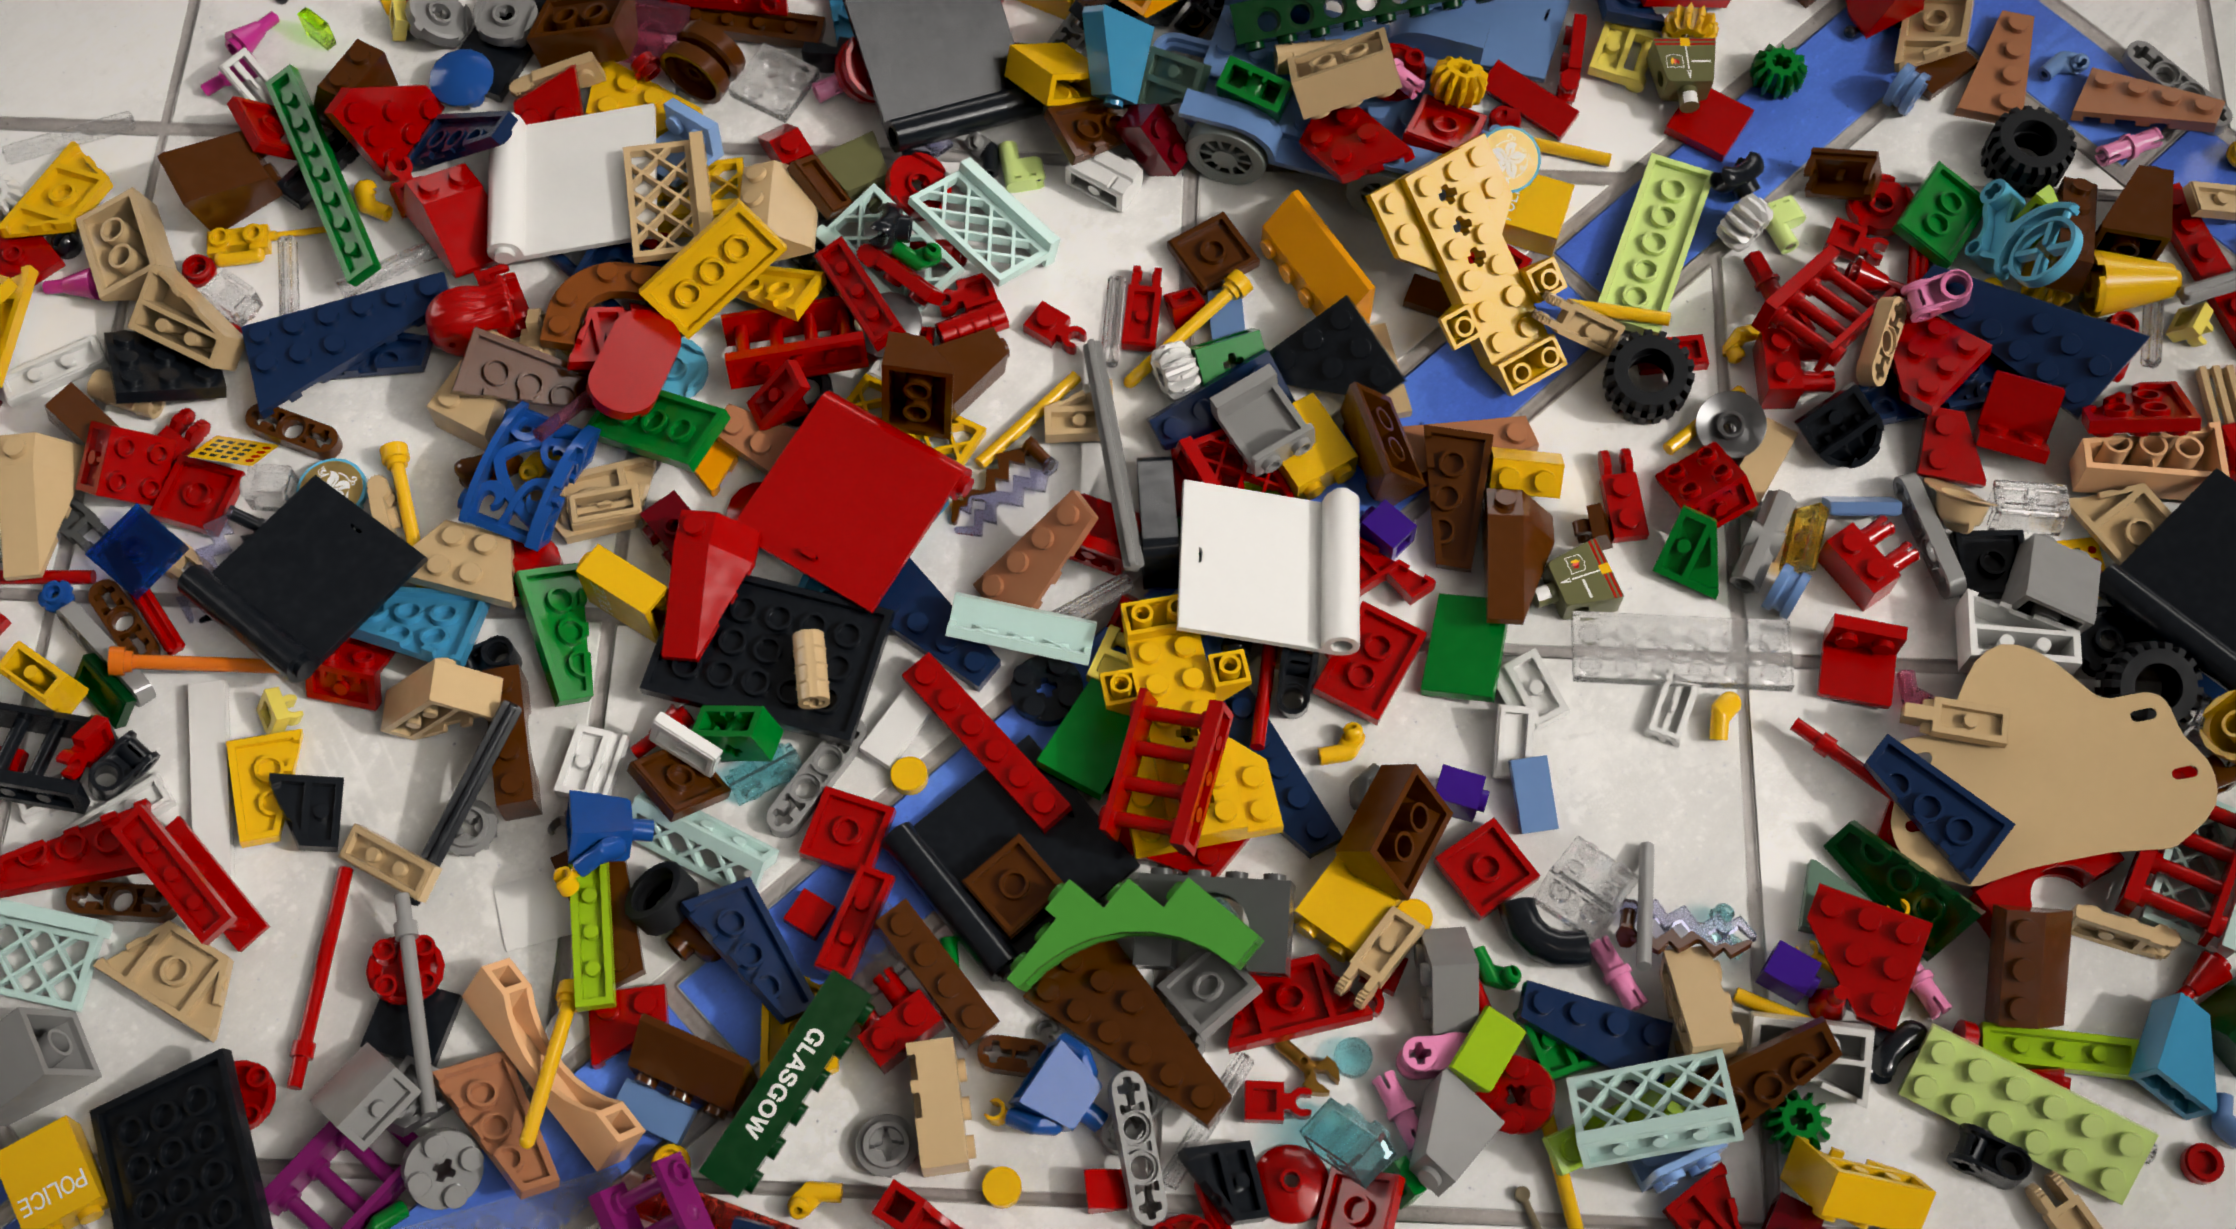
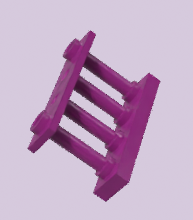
[264,1121,436,1229]
[588,1151,715,1229]

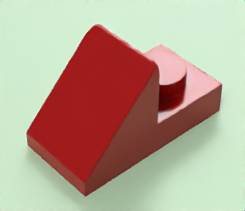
[746,359,811,431]

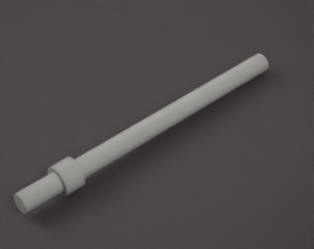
[393,892,438,1117]

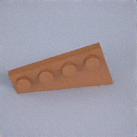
[1953,10,2035,123]
[1402,416,1539,488]
[432,1051,560,1200]

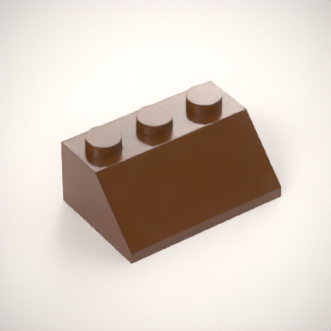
[526,0,639,68]
[882,331,954,440]
[1340,381,1426,506]
[1335,764,1453,901]
[1984,904,2073,1029]
[628,1013,759,1122]

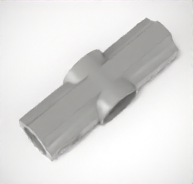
[1729,489,1797,594]

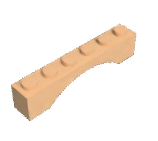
[462,958,646,1172]

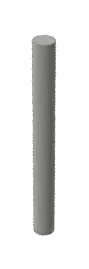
[1636,842,1654,971]

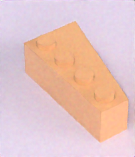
[2069,421,2230,501]

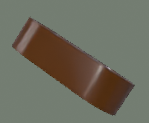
[977,1035,1047,1078]

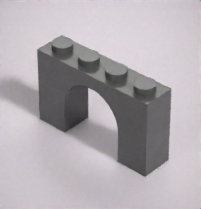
[1132,867,1296,978]

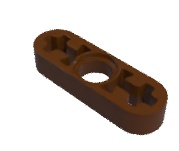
[245,403,343,460]
[88,579,161,655]
[66,881,178,923]

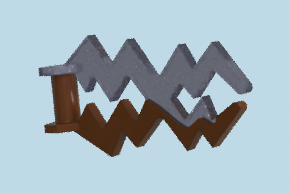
[951,436,1059,537]
[1616,898,1757,960]

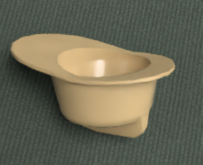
[1923,477,1998,535]

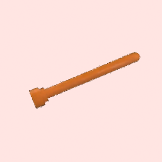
[108,646,280,676]

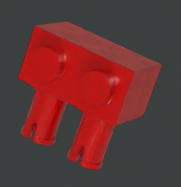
[1752,328,1835,409]
[1816,515,1920,612]
[856,966,946,1075]

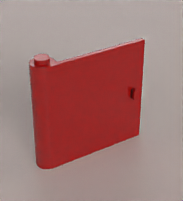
[736,390,974,614]

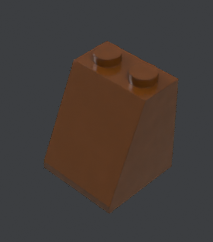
[314,39,399,131]
[157,131,283,231]
[2095,165,2174,261]

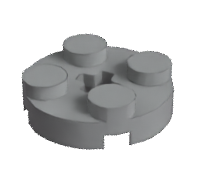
[405,0,472,48]
[473,0,539,48]
[400,1127,484,1210]

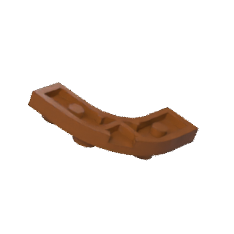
[539,262,662,351]

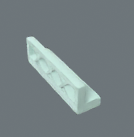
[945,592,1097,666]
[632,792,780,890]

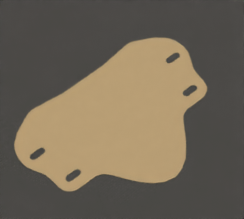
[1891,644,2218,886]

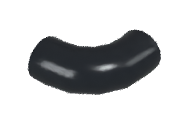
[1498,897,1592,968]

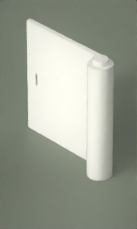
[487,103,658,264]
[1177,479,1360,656]

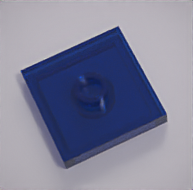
[85,503,190,600]

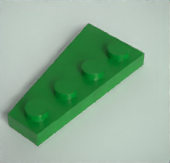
[513,563,594,707]

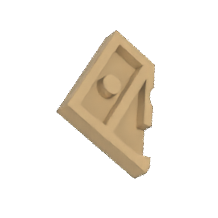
[1044,379,1113,443]

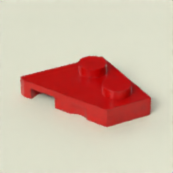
[513,65,584,125]
[567,307,625,371]
[1915,407,1987,488]
[589,984,669,1069]
[1662,1162,1743,1229]

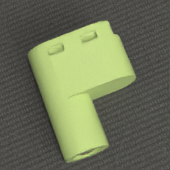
[998,141,1046,193]
[1765,195,1806,254]

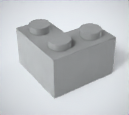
[1414,927,1479,1035]

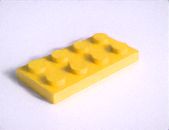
[639,198,787,339]

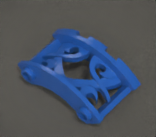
[457,401,601,551]

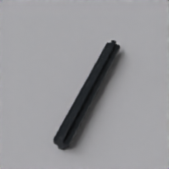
[410,700,522,906]

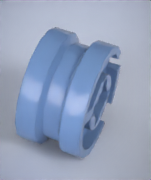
[1882,63,1931,116]
[1761,563,1812,620]

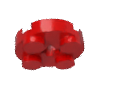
[884,152,952,221]
[1845,174,1914,237]
[1475,1055,1556,1135]

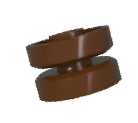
[660,19,746,104]

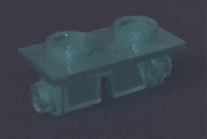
[724,742,802,806]

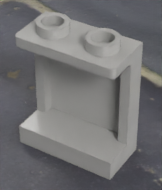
[1210,363,1316,477]
[310,1042,422,1152]

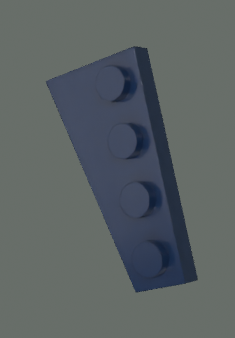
[1863,733,2016,885]

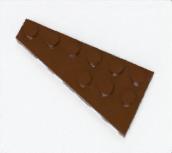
[1023,940,1232,1130]

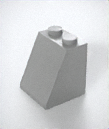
[2000,533,2102,634]
[0,1007,102,1126]

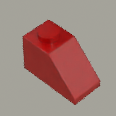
[757,123,814,165]

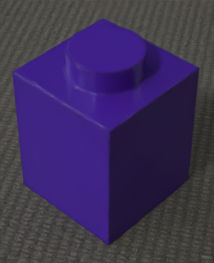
[1360,499,1417,561]
[1436,764,1490,823]
[1755,940,1822,1005]

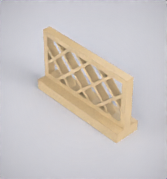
[623,131,714,263]

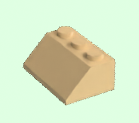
[1287,27,1402,120]
[740,160,818,262]
[76,187,177,301]

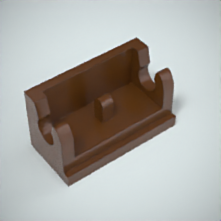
[1803,147,1882,202]

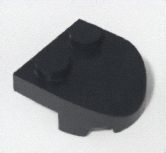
[1794,381,1884,468]

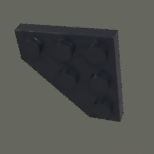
[1269,295,1407,396]
[104,330,227,404]

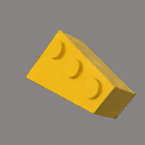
[1779,1135,1937,1229]

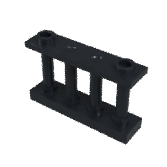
[0,702,119,814]

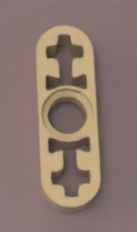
[1856,296,1907,387]

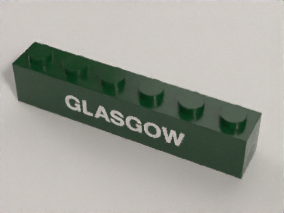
[698,970,875,1198]

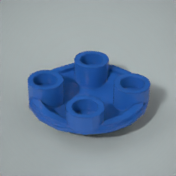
[429,49,494,108]

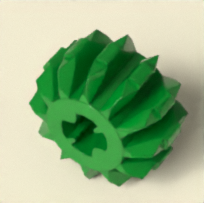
[1749,42,1808,100]
[1762,1089,1832,1155]

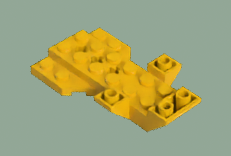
[1365,133,1568,396]
[1099,594,1284,859]

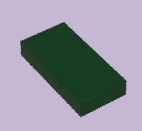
[74,653,137,729]

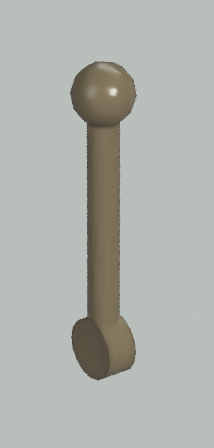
[1514,1186,1542,1229]

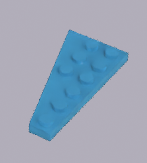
[350,587,491,667]

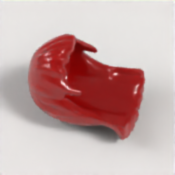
[425,275,515,357]

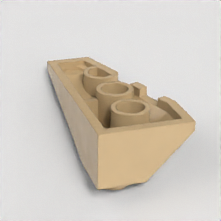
[0,432,85,581]

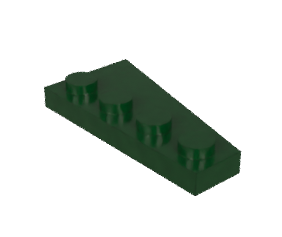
[1823,820,1986,962]

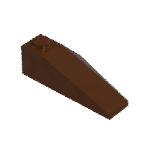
[1481,488,1555,625]

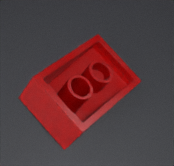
[403,163,499,279]

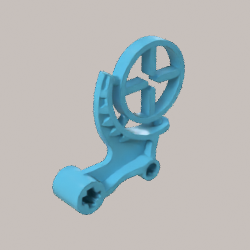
[1965,178,2083,288]

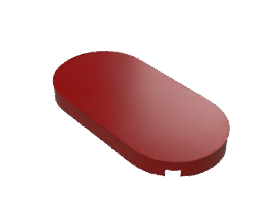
[586,309,681,420]

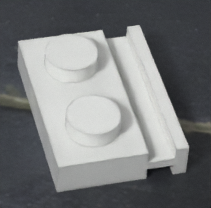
[1497,648,1571,731]
[554,723,630,798]

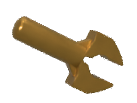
[1275,1040,1340,1097]

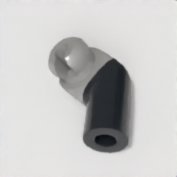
[965,132,999,178]

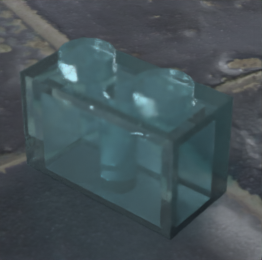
[1299,1097,1397,1189]

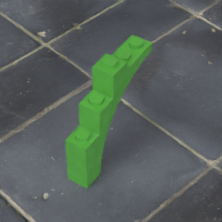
[1006,877,1265,993]

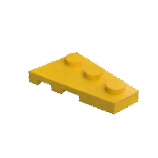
[735,266,827,322]
[226,729,304,848]

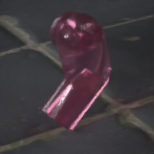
[1897,670,1934,705]

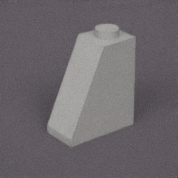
[1409,1067,1505,1197]

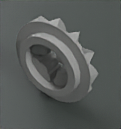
[449,799,499,857]
[855,1114,918,1178]

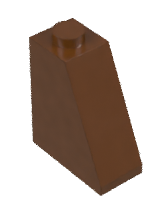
[934,327,1010,422]
[44,382,119,446]

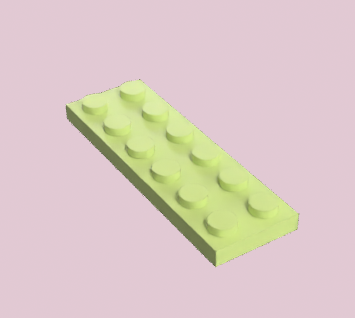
[1598,153,1713,336]
[1898,1023,2159,1205]

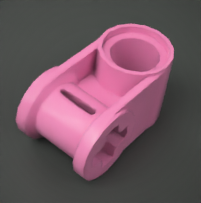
[1900,269,1973,323]
[1396,1032,1468,1080]

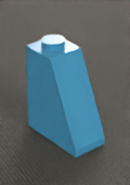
[1082,4,1154,109]
[2128,992,2218,1120]

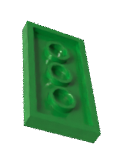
[585,390,731,473]

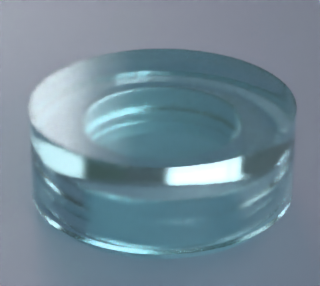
[1333,1037,1373,1079]

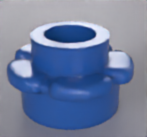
[38,580,75,614]

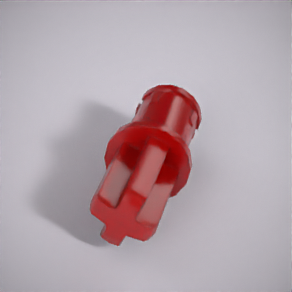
[1743,250,1781,301]

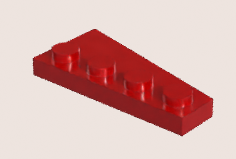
[0,798,151,898]

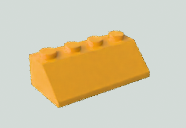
[1260,189,1376,324]

